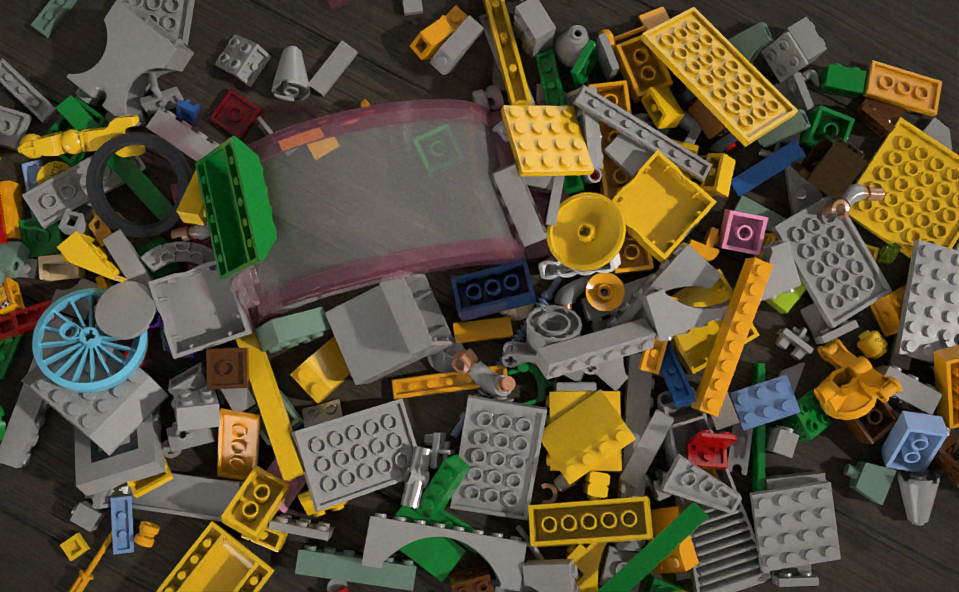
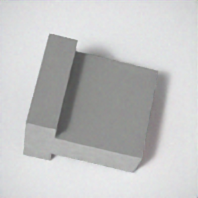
[325,270,456,385]

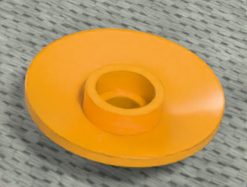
[585,273,625,311]

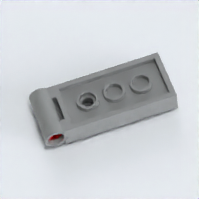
[565,87,603,185]

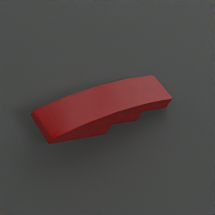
[0,300,56,342]

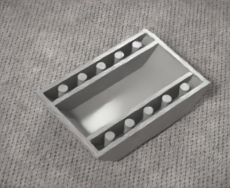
[21,324,168,456]

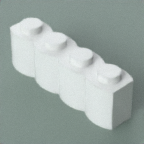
[538,252,621,279]

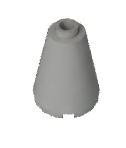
[554,25,589,68]
[271,46,310,101]
[897,470,940,526]

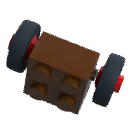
[676,87,738,153]

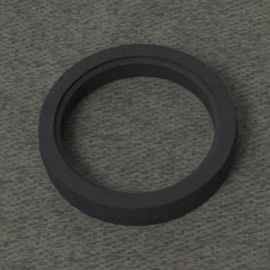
[86,132,193,238]

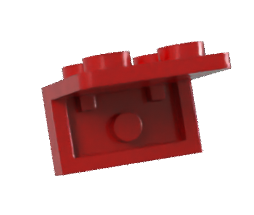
[685,430,737,470]

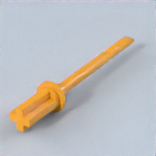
[68,531,112,592]

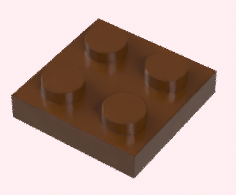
[206,348,249,390]

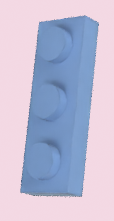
[110,493,134,555]

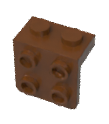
[932,433,959,486]

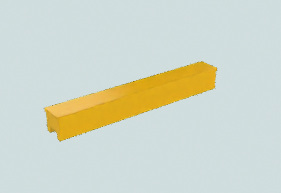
[483,0,531,106]
[236,328,304,481]

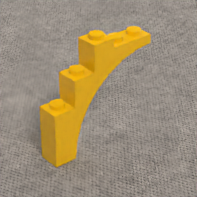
[565,543,607,592]

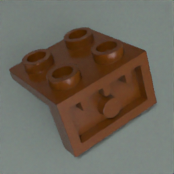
[852,97,905,138]
[449,563,494,592]

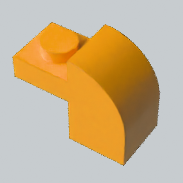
[687,227,720,262]

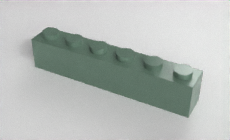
[295,544,417,591]

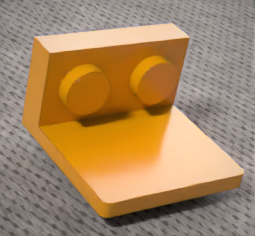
[870,285,906,337]

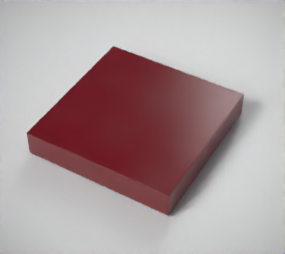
[209,89,263,141]

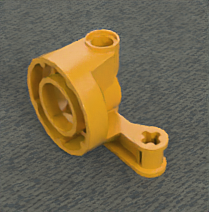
[814,338,903,420]

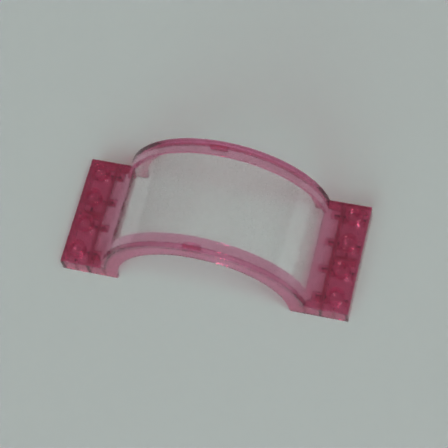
[170,99,569,326]

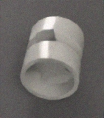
[471,84,504,116]

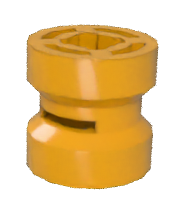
[133,521,160,547]

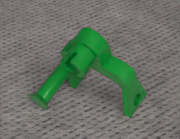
[507,362,557,405]

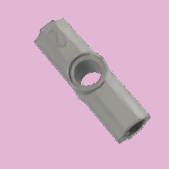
[401,446,432,509]

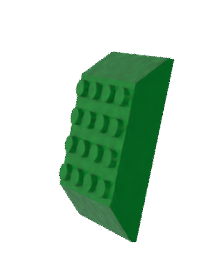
[195,136,277,281]

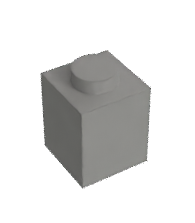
[70,500,107,532]

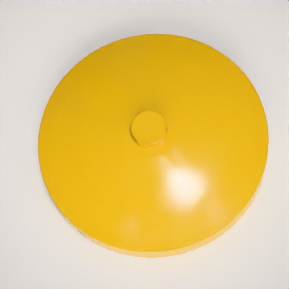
[547,193,626,271]

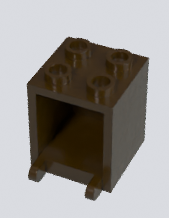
[791,132,868,201]

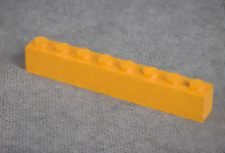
[691,258,773,417]

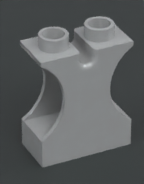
[67,0,194,127]

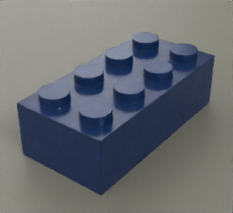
[451,259,537,321]

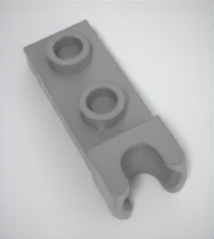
[728,422,753,475]

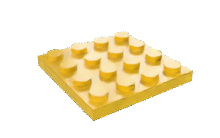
[500,105,594,177]

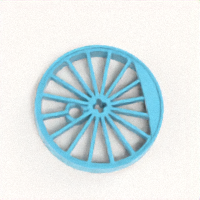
[32,288,148,393]

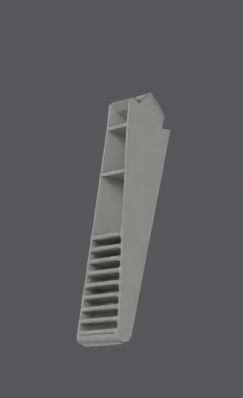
[657,387,771,592]

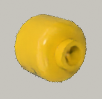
[857,330,888,359]

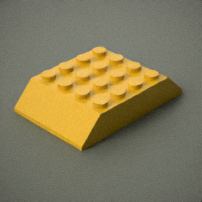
[156,521,275,592]

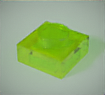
[878,243,902,265]

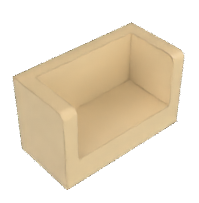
[38,254,86,282]

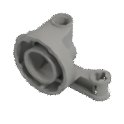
[502,305,600,375]

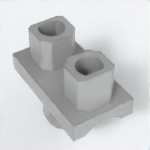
[775,326,814,360]
[424,432,455,469]

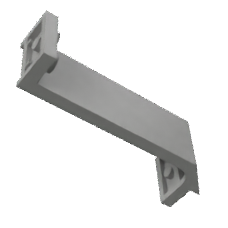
[92,473,245,522]

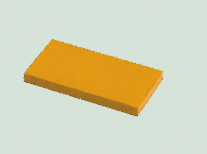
[863,60,942,117]
[217,409,261,481]

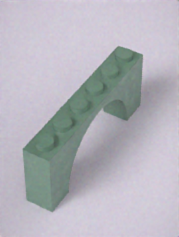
[728,22,811,147]

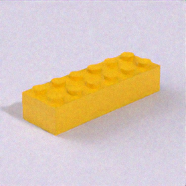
[528,496,653,547]

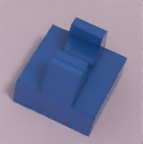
[176,99,200,125]

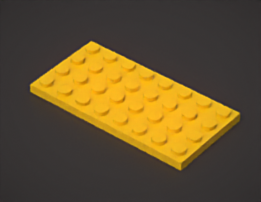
[640,7,798,147]

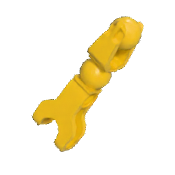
[17,114,146,159]

